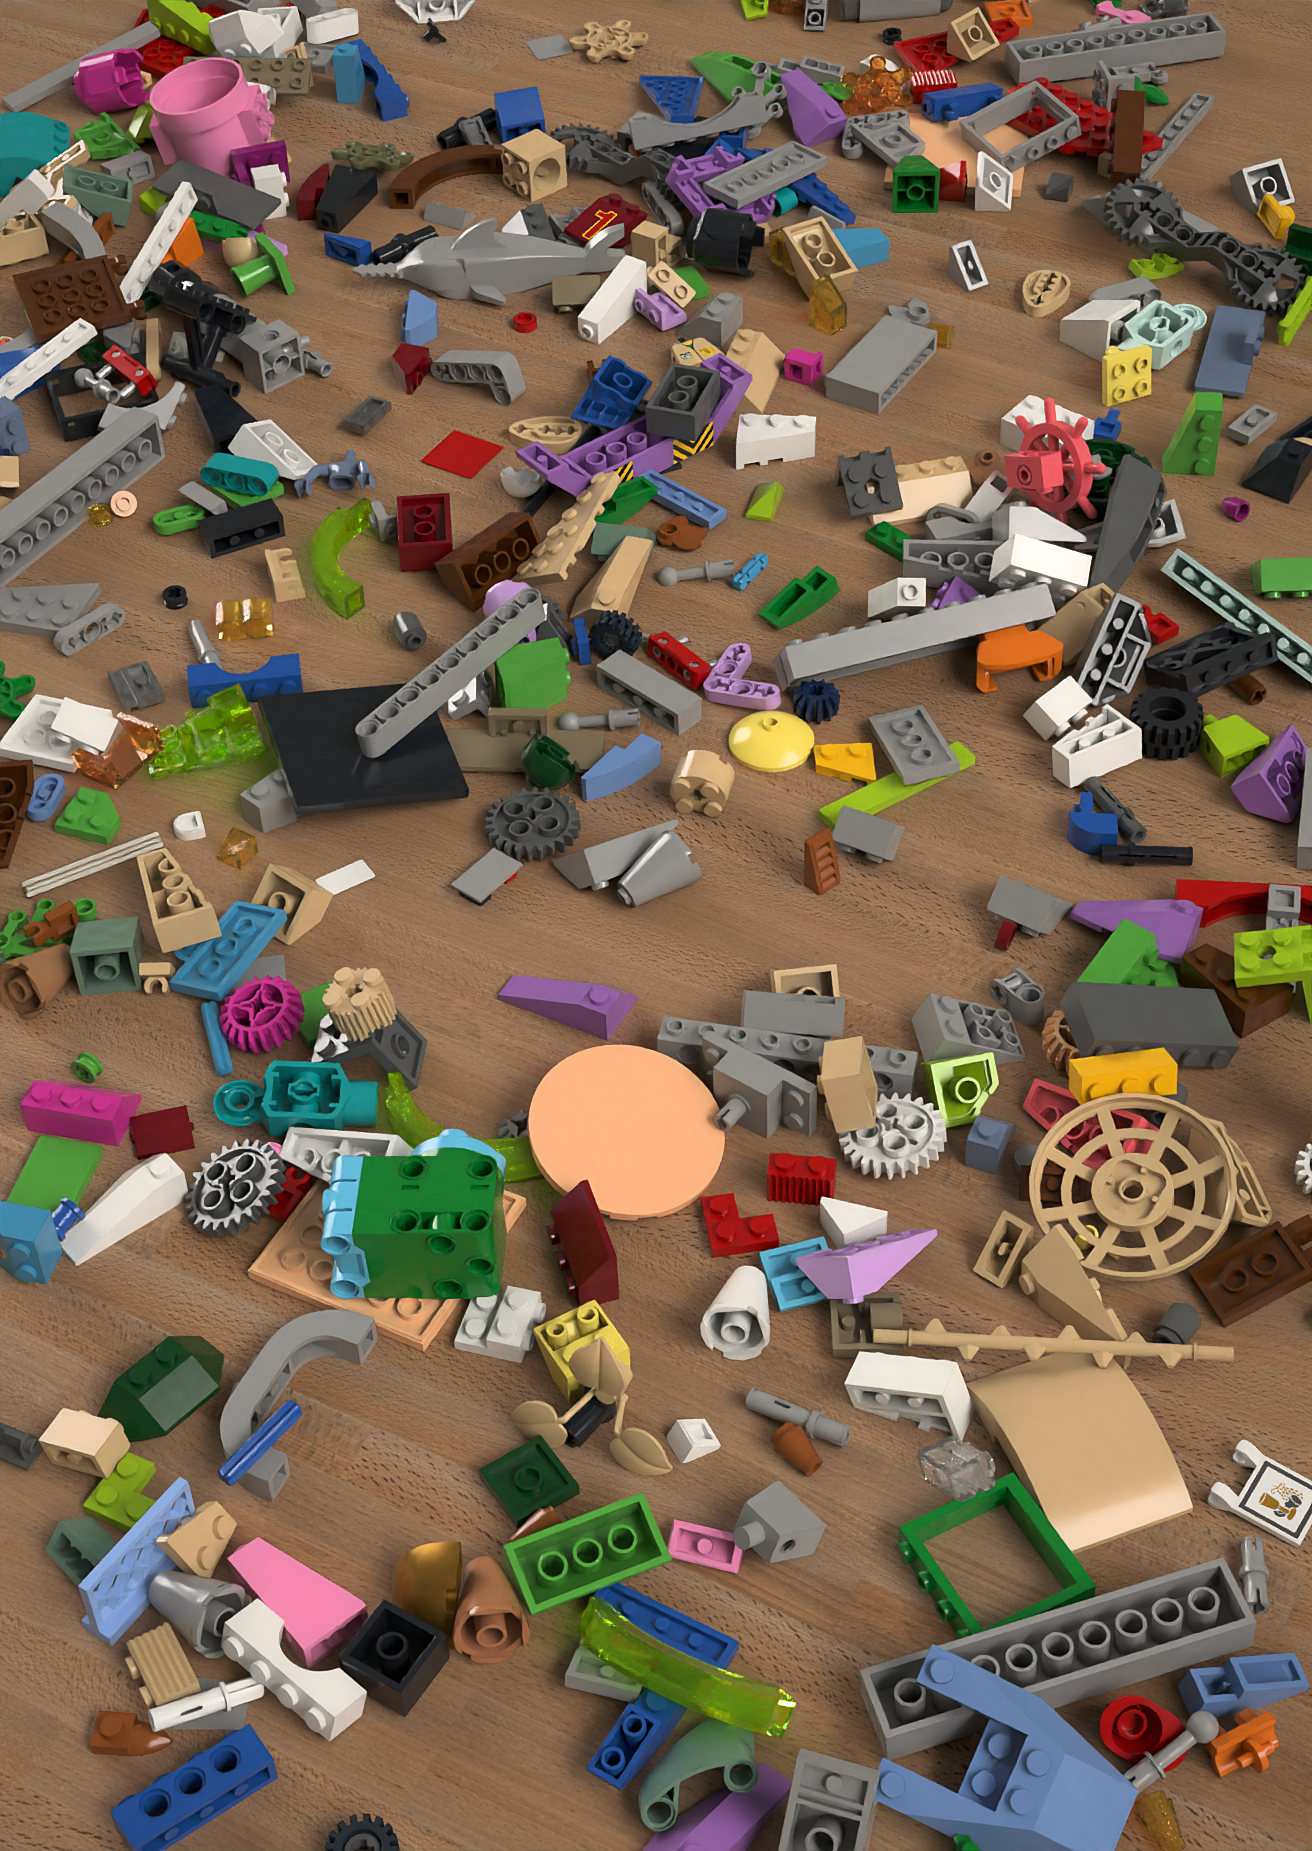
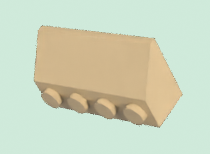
[726,329,785,415]
[864,456,973,527]

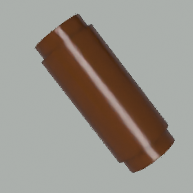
[1227,673,1267,705]

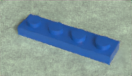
[587,1583,739,1679]

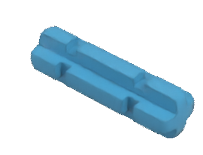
[731,552,769,591]

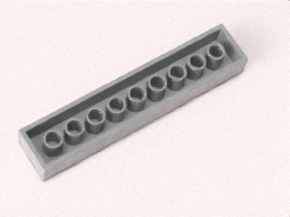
[1005,12,1227,85]
[0,406,165,588]
[859,1557,1256,1760]

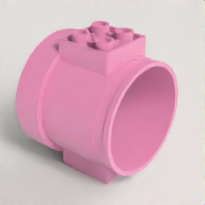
[149,58,274,179]

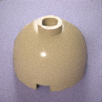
[222,238,262,268]

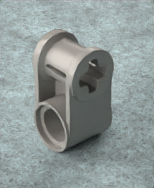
[989,967,1045,1025]

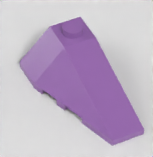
[498,975,638,1041]

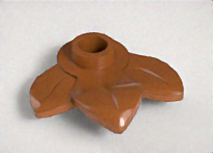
[656,515,708,550]

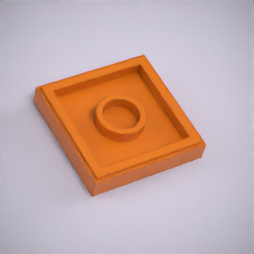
[983,0,1033,27]

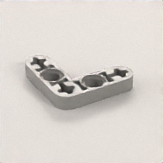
[842,110,910,159]

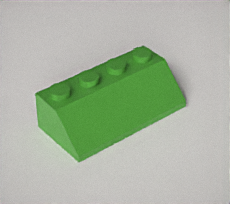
[502,1492,672,1616]

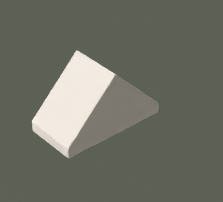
[820,1196,888,1249]

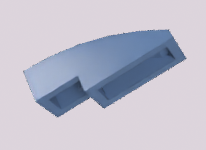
[581,733,661,801]
[1177,1652,1310,1718]

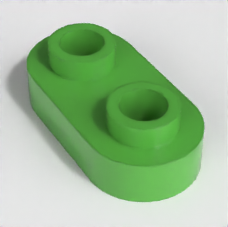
[153,504,206,536]

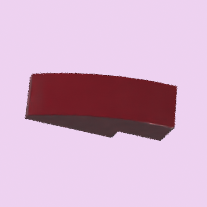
[296,164,330,221]

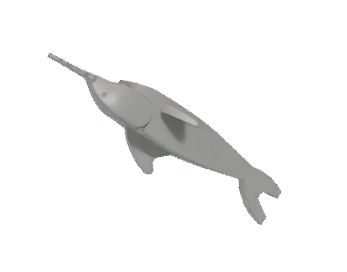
[353,218,625,305]

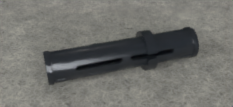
[1100,842,1193,866]

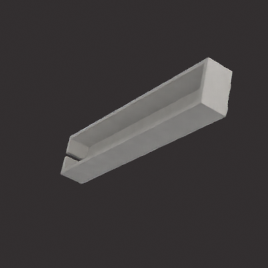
[773,582,1057,692]

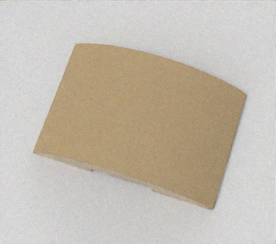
[966,1352,1193,1554]

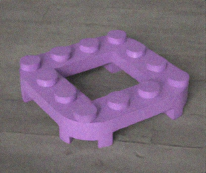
[665,146,776,224]

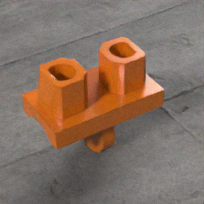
[1205,1708,1279,1778]

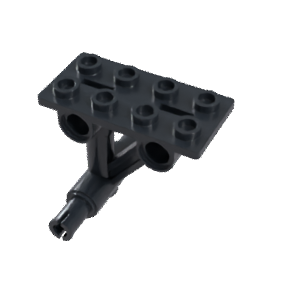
[158,279,257,398]

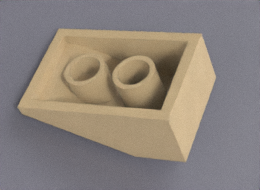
[782,216,858,301]

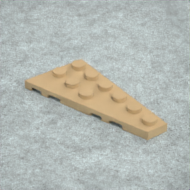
[512,471,621,586]

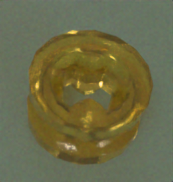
[87,503,113,528]

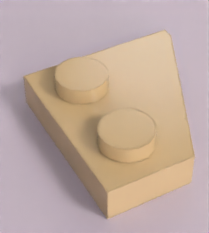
[156,1501,237,1578]

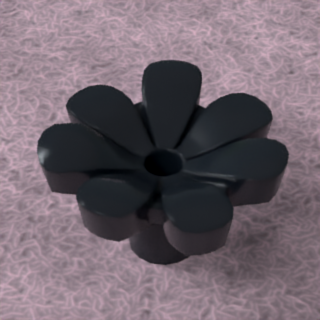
[423,17,447,43]

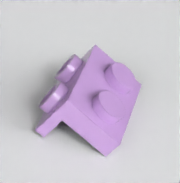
[635,288,687,331]

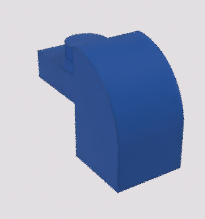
[1067,792,1118,855]

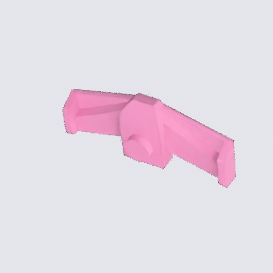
[1095,0,1151,25]

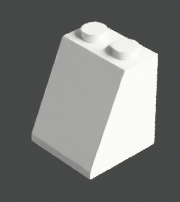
[1059,300,1141,362]

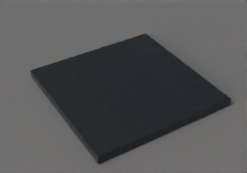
[258,683,469,815]

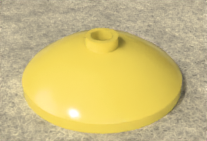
[729,710,814,772]

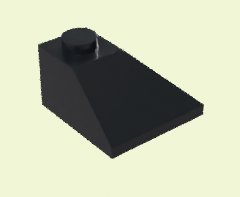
[1242,438,1312,504]

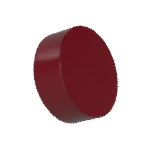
[994,919,1017,952]

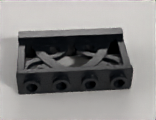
[1143,621,1278,698]

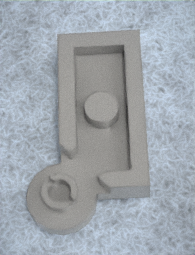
[1111,61,1169,84]

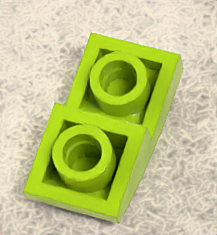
[1128,252,1185,280]

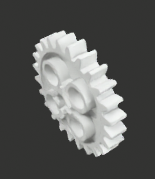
[839,1093,947,1180]

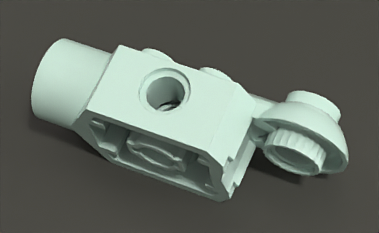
[1117,300,1207,370]

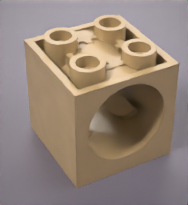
[501,129,567,202]

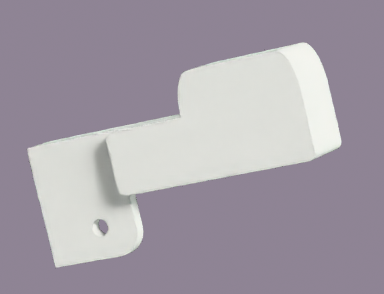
[0,169,55,227]

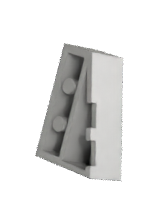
[240,768,317,833]

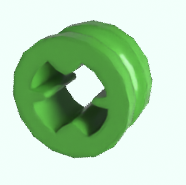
[71,1052,104,1083]

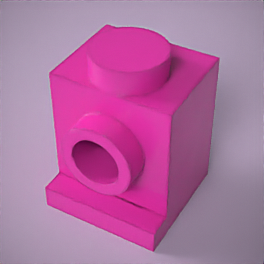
[783,348,823,386]

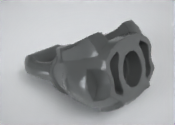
[1139,0,1189,19]

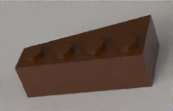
[1107,90,1146,184]

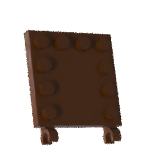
[12,255,147,343]

